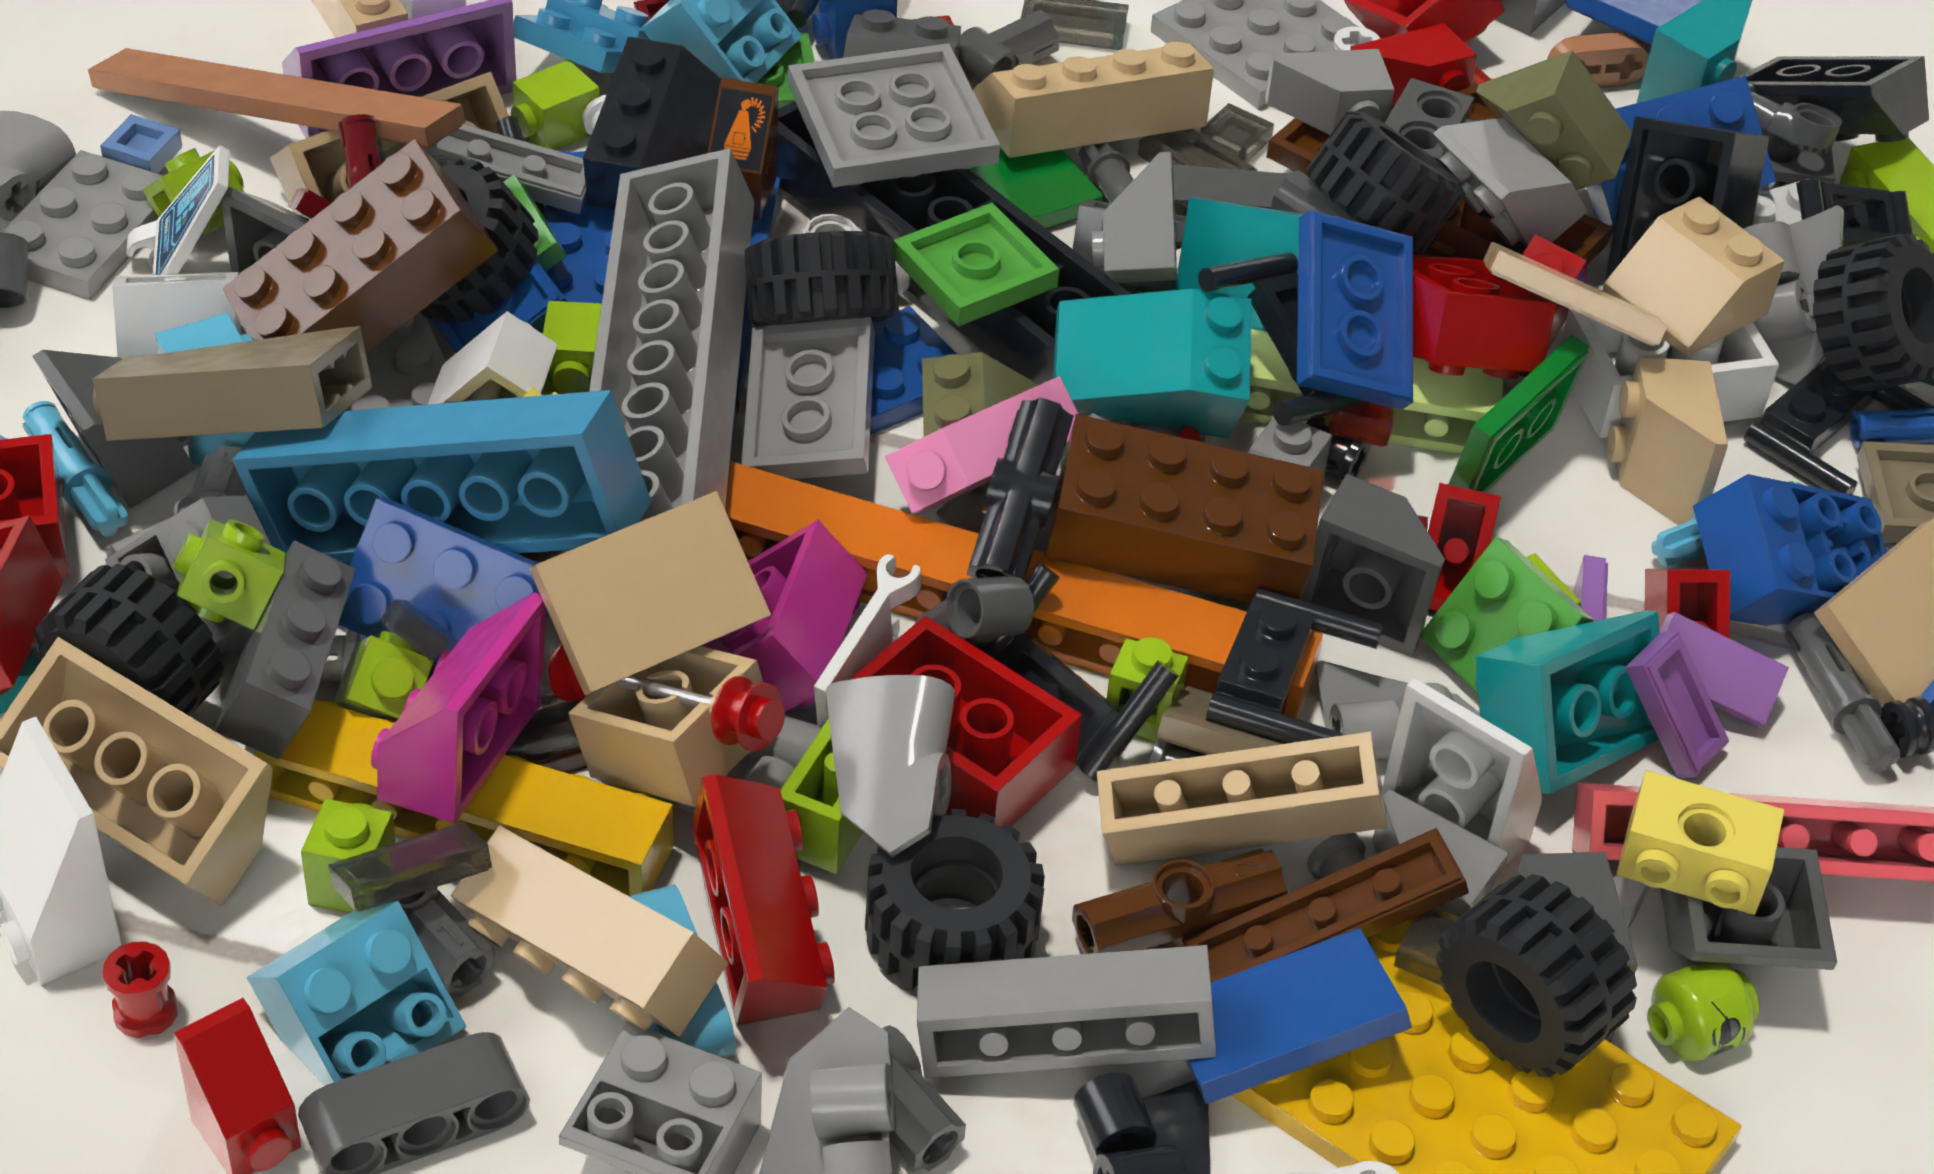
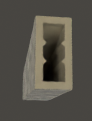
[92,326,372,441]

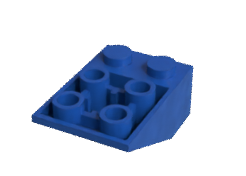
[1693,474,1887,626]

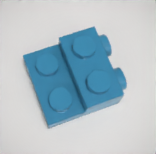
[514,0,650,73]

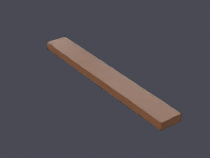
[87,48,466,148]

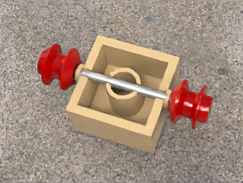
[548,643,785,807]

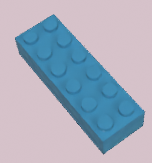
[232,390,652,563]

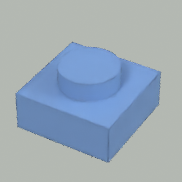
[100,114,182,174]

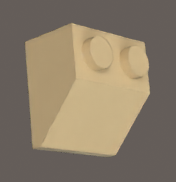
[1602,197,1785,357]
[1607,357,1728,525]

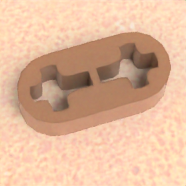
[1547,32,1649,88]

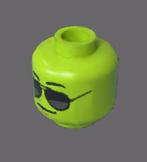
[1647,961,1759,1061]

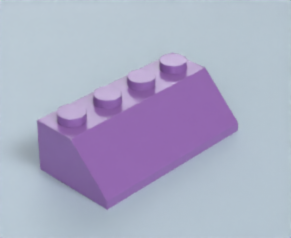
[282,0,516,138]

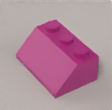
[702,520,867,712]
[371,592,546,823]

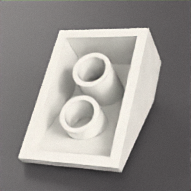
[1382,678,1542,870]
[0,717,122,986]

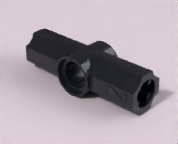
[967,397,1074,580]

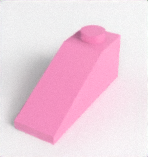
[885,376,1078,515]

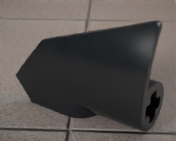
[1073,1073,1210,1174]

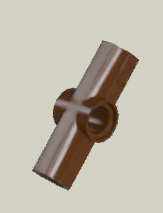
[1072,848,1288,954]

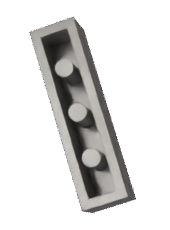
[916,945,1216,1078]

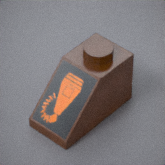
[708,78,779,220]

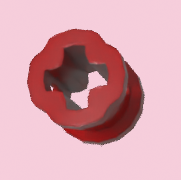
[102,941,178,1038]

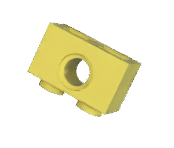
[1616,770,1785,915]

